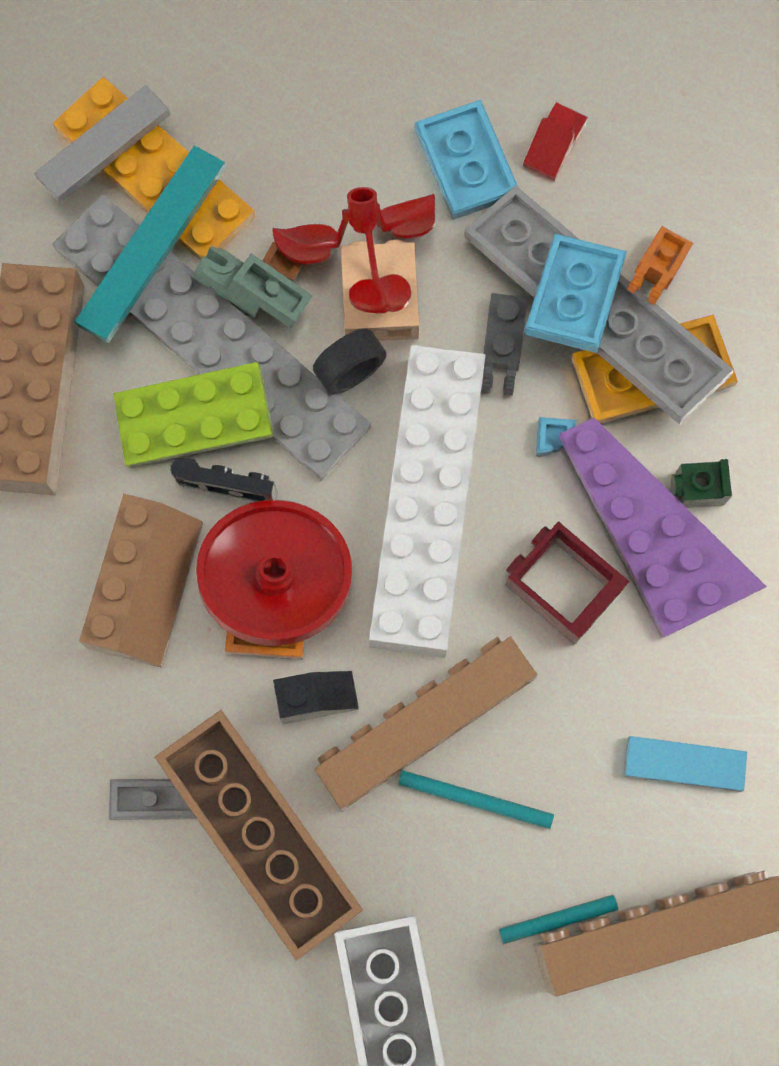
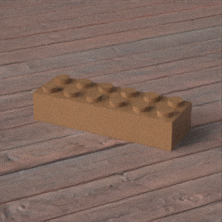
[0,263,85,495]
[154,710,363,961]
[533,870,779,997]

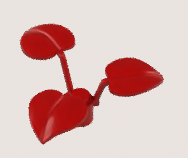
[272,187,435,314]

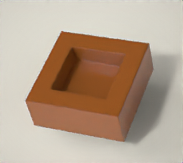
[262,242,304,283]

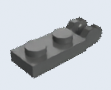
[481,293,528,396]

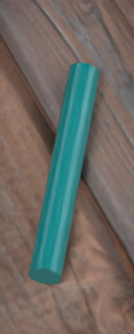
[499,895,618,945]

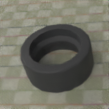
[313,328,386,395]

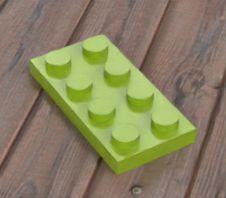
[113,362,274,468]

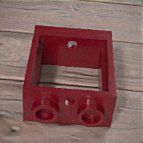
[505,521,630,645]

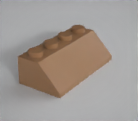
[79,493,203,668]

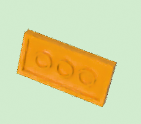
[571,314,738,424]

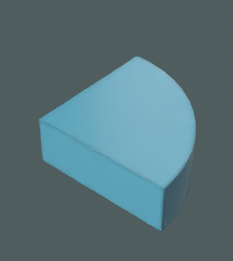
[536,417,577,456]

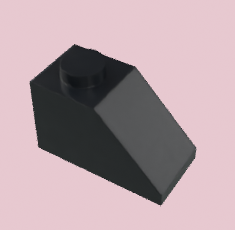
[273,671,359,724]

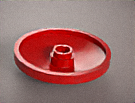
[196,500,352,646]

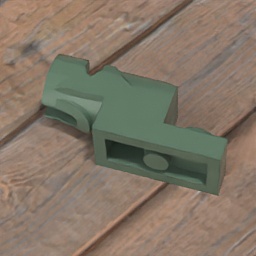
[191,245,313,328]

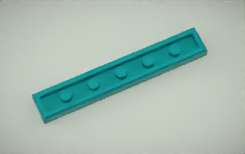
[75,145,226,344]

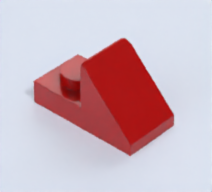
[523,102,588,181]

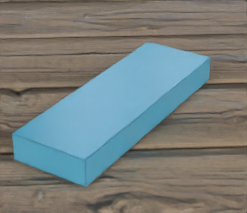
[624,736,747,792]

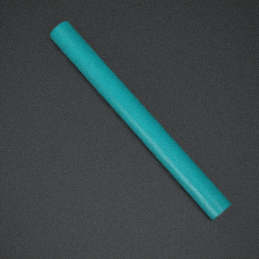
[398,770,554,829]

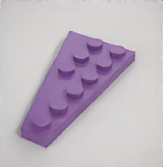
[559,418,767,638]

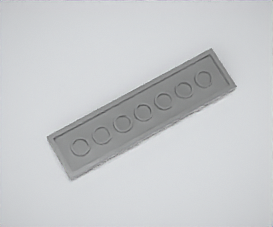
[464,186,733,425]

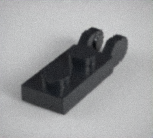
[170,457,278,502]

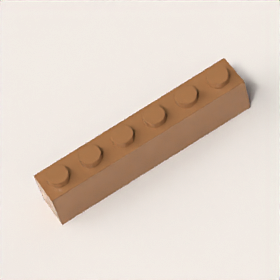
[314,636,538,811]

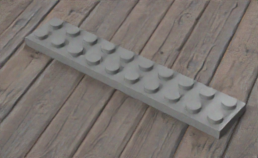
[52,194,371,481]

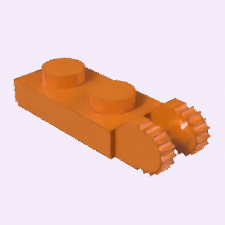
[627,226,693,305]

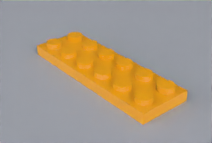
[52,76,256,261]

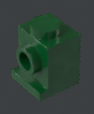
[671,459,732,508]

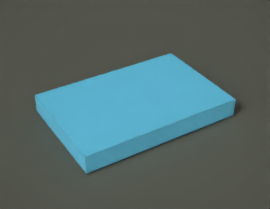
[414,100,518,220]
[524,234,627,353]

